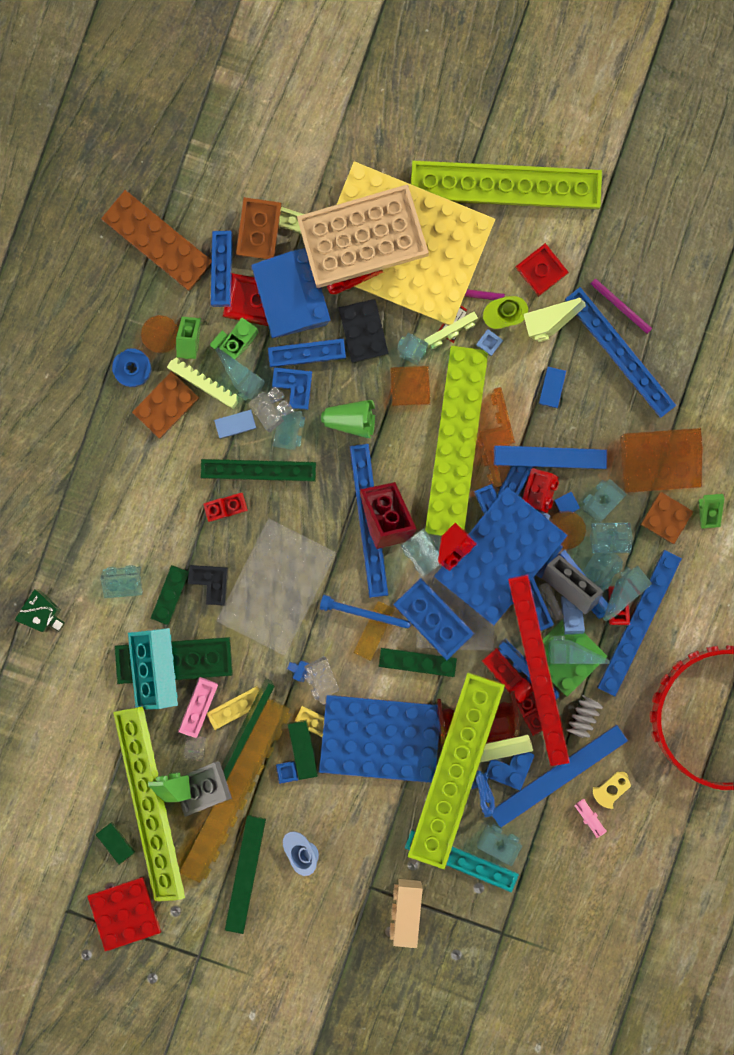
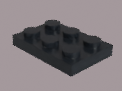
[338,299,389,363]

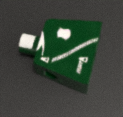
[15,589,65,633]

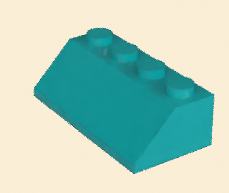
[128,628,178,709]

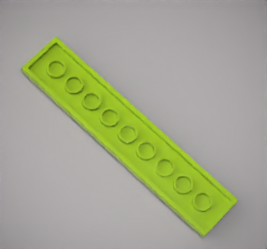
[411,161,602,209]
[425,346,488,536]
[408,672,505,870]
[113,706,185,901]

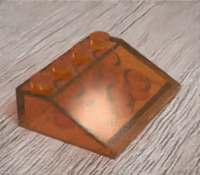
[620,428,703,493]

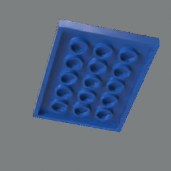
[434,487,568,625]
[319,695,442,783]

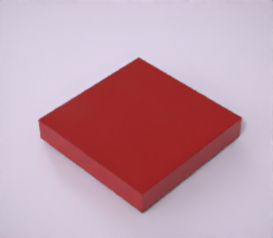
[515,243,569,297]

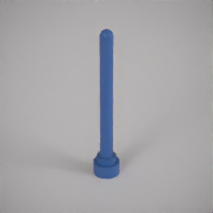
[320,595,411,628]

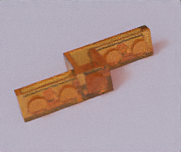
[477,387,515,488]

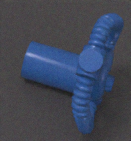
[471,771,495,817]

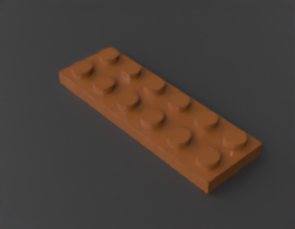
[101,190,212,292]

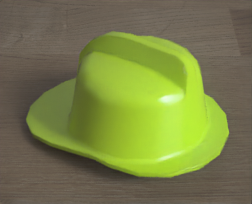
[483,296,528,329]

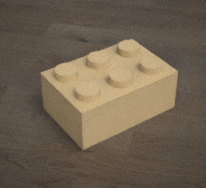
[390,879,422,948]

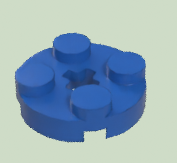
[112,349,151,388]

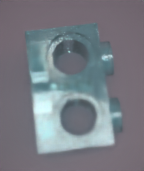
[397,333,429,366]

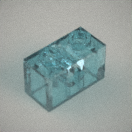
[581,479,627,523]
[590,523,633,553]
[476,824,523,866]

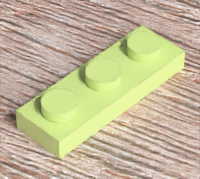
[423,312,478,349]

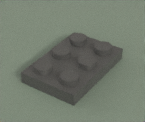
[180,761,232,817]

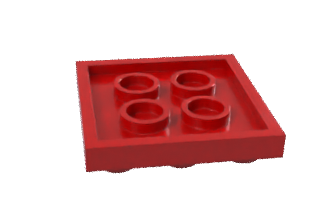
[87,876,161,952]

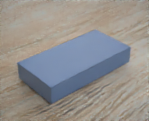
[214,410,257,439]

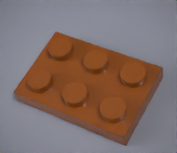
[236,197,282,260]
[132,371,200,439]

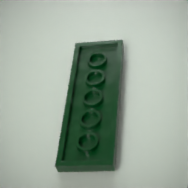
[115,637,233,684]

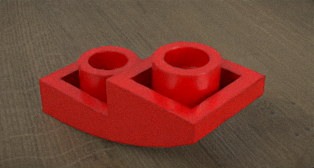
[203,493,248,522]
[514,694,542,736]

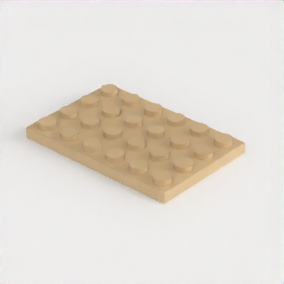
[297,184,429,288]

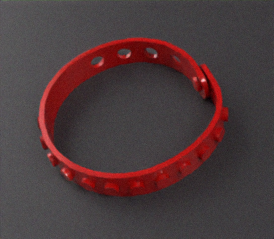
[650,645,734,790]

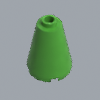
[321,400,375,438]

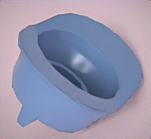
[283,831,319,876]

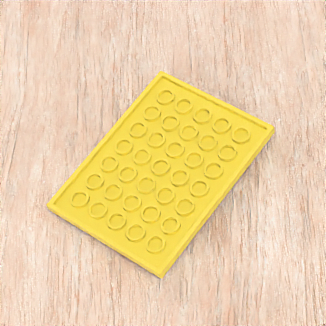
[337,162,495,325]

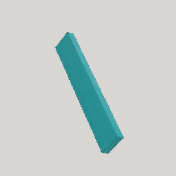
[404,829,519,893]

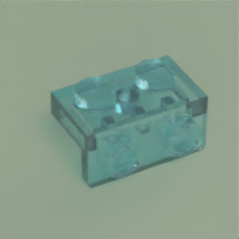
[273,409,306,451]
[401,528,440,576]

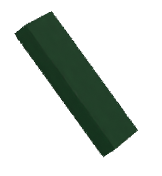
[287,719,318,780]

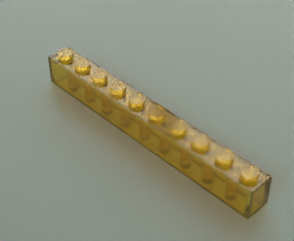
[180,698,292,883]

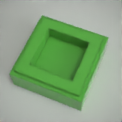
[210,330,228,352]

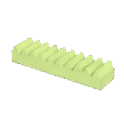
[167,357,238,409]

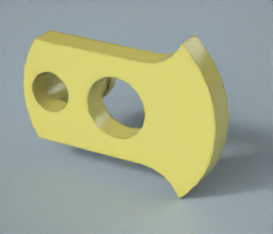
[593,772,631,809]

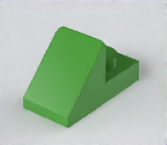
[699,494,725,529]

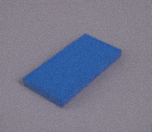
[393,578,474,660]

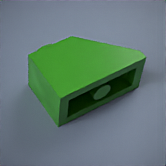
[176,317,201,359]

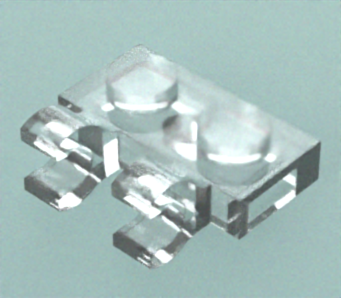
[249,387,294,433]

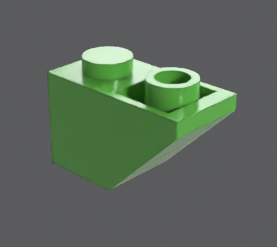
[219,318,259,360]
[148,772,191,802]

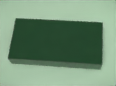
[95,822,135,865]

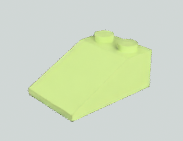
[524,298,586,342]

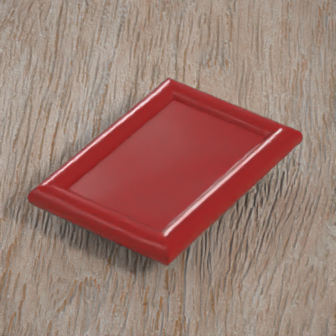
[222,273,268,326]

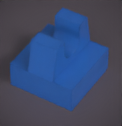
[287,661,312,682]

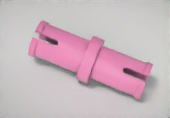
[574,799,607,838]

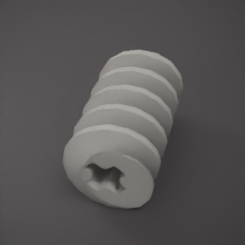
[566,695,603,738]

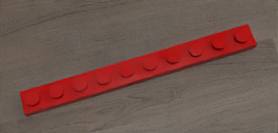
[508,574,570,766]

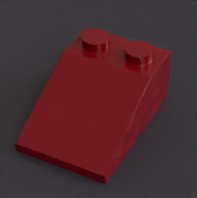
[360,482,416,549]

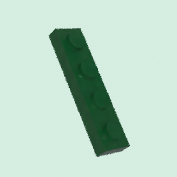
[378,648,457,677]

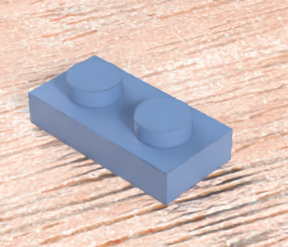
[561,596,585,634]

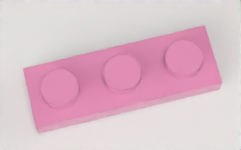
[178,677,218,738]

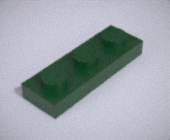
[150,565,189,625]

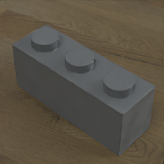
[542,555,604,615]

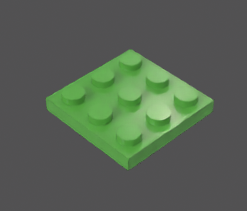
[543,619,608,697]

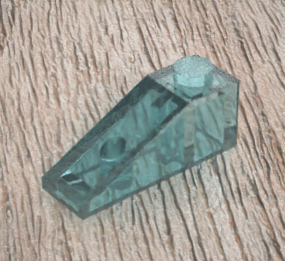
[216,347,265,401]
[603,566,652,621]
[548,636,609,664]

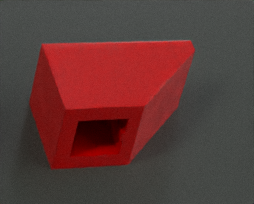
[438,523,476,571]

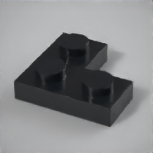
[188,565,228,606]

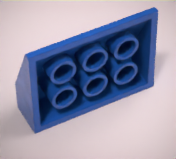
[251,248,330,338]

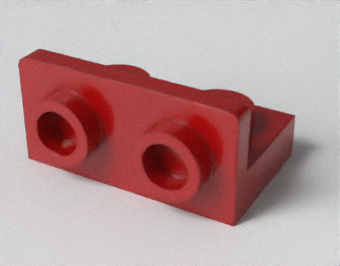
[522,468,559,513]

